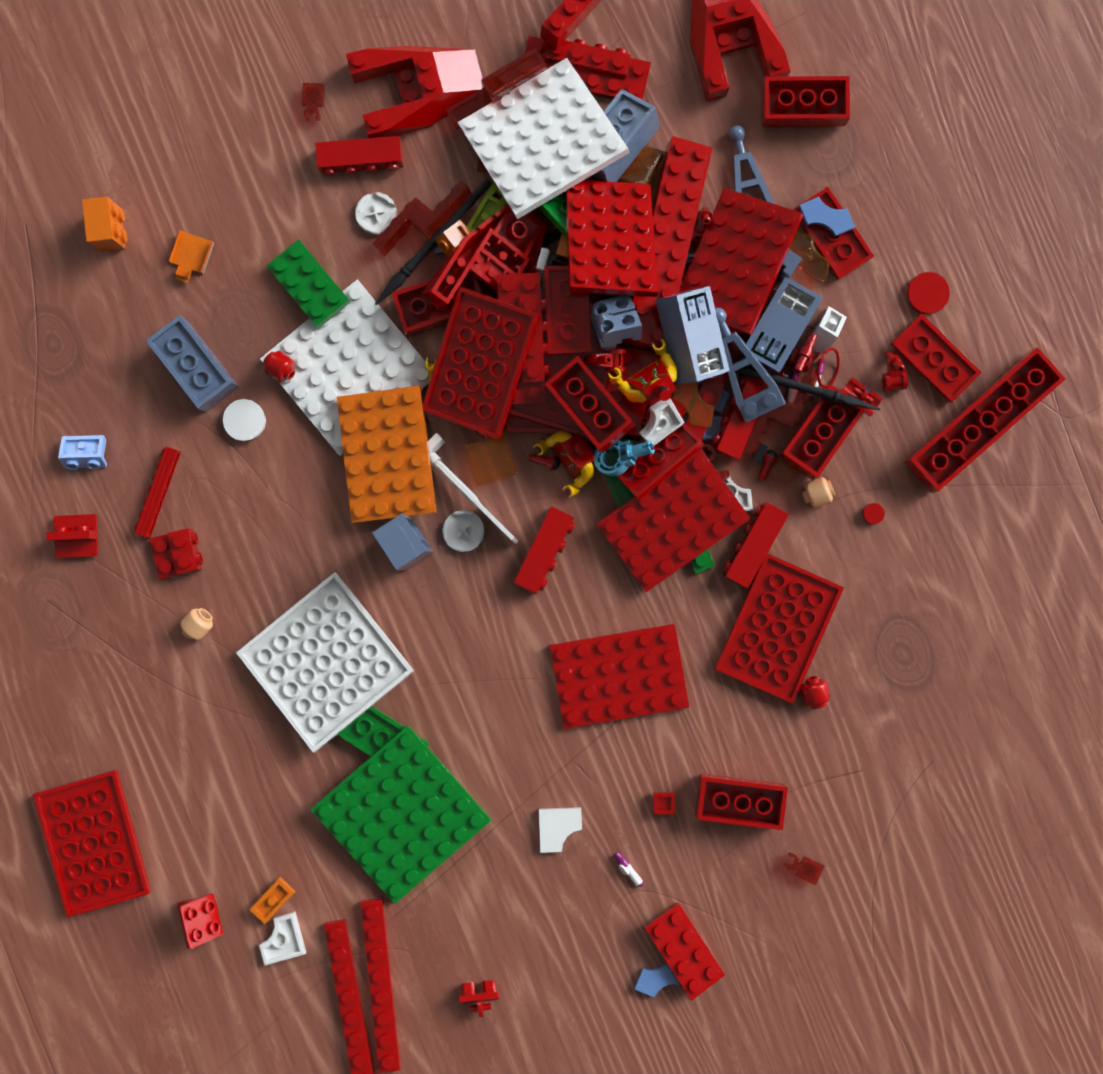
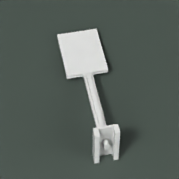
[428,433,518,544]

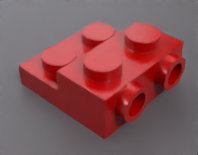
[149,528,203,579]

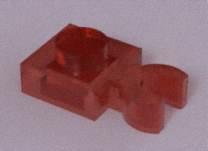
[302,83,325,121]
[783,852,825,885]

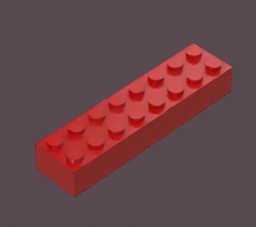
[904,347,1066,493]

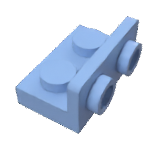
[58,435,107,470]

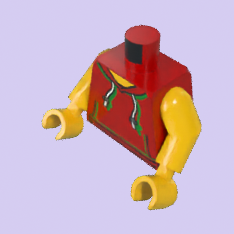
[608,339,678,406]
[533,430,595,498]

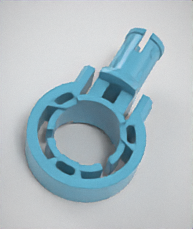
[594,440,655,477]

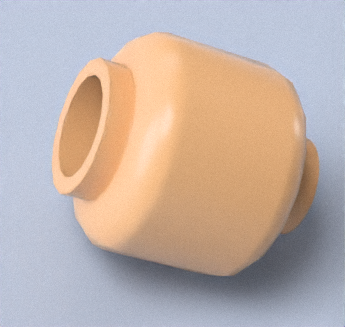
[802,477,835,508]
[180,608,213,640]

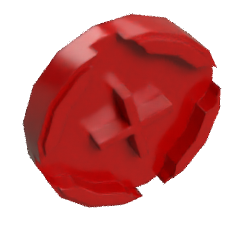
[906,272,950,315]

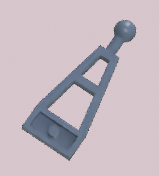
[728,125,775,204]
[715,308,786,422]

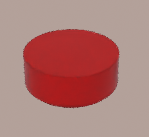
[862,503,885,524]

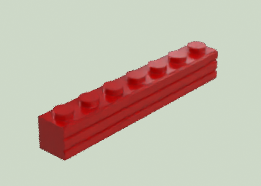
[134,446,181,538]

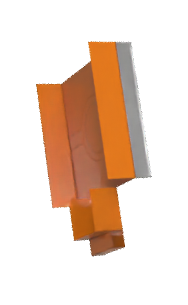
[169,230,214,284]

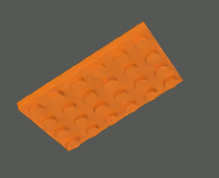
[336,385,437,523]

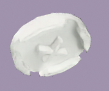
[355,192,397,235]
[223,399,266,441]
[442,510,485,552]

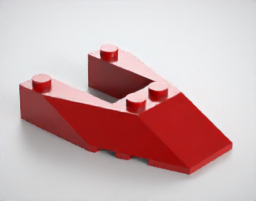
[690,0,791,102]
[346,46,486,138]
[422,203,546,307]

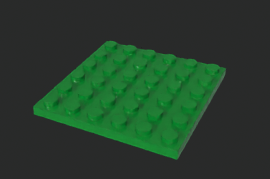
[310,724,492,904]

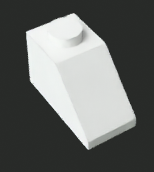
[812,307,847,354]

